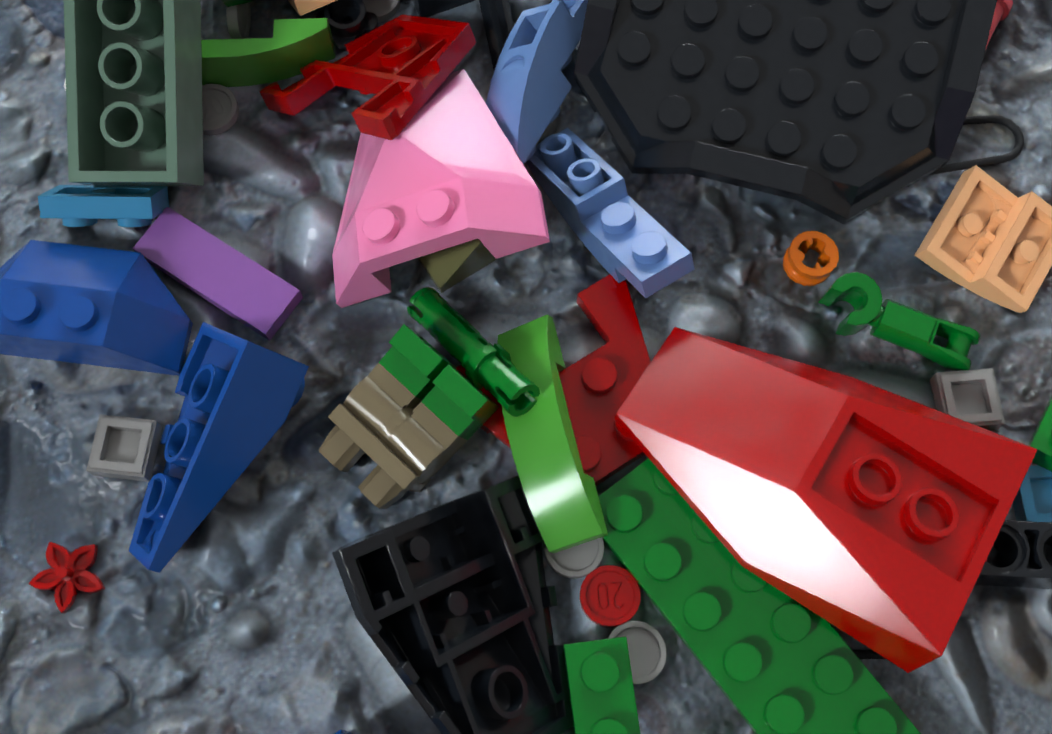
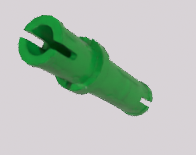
[407,287,540,417]

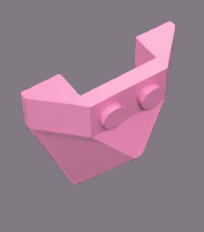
[332,69,550,308]

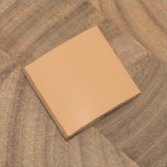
[914,165,1052,313]

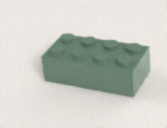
[63,0,204,186]

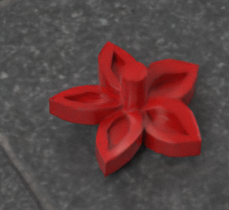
[29,542,105,614]

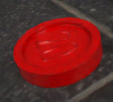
[579,565,641,628]

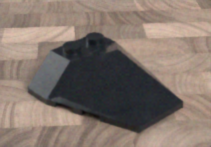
[332,475,574,734]

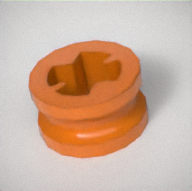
[783,231,839,286]

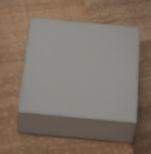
[930,368,1005,430]
[86,414,163,482]

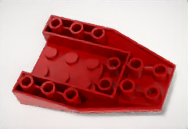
[614,327,1038,673]

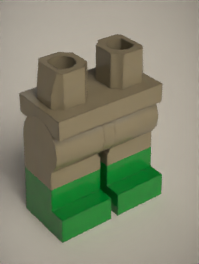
[319,324,499,509]

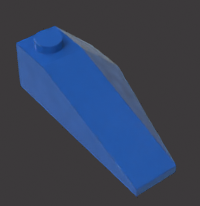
[129,322,309,573]

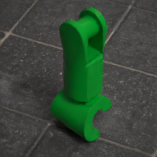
[818,272,981,371]

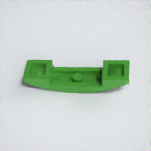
[201,18,336,87]
[497,314,608,553]

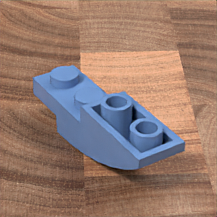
[486,0,588,164]
[526,127,695,298]

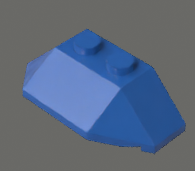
[0,240,193,376]

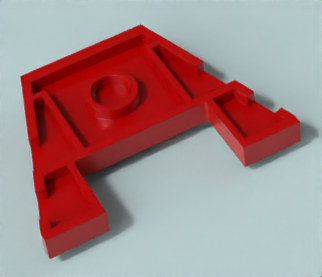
[259,14,477,140]
[456,274,651,486]

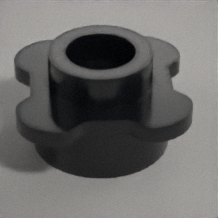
[316,0,378,50]

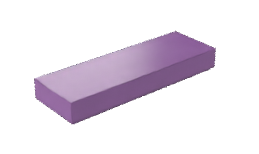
[132,206,303,341]

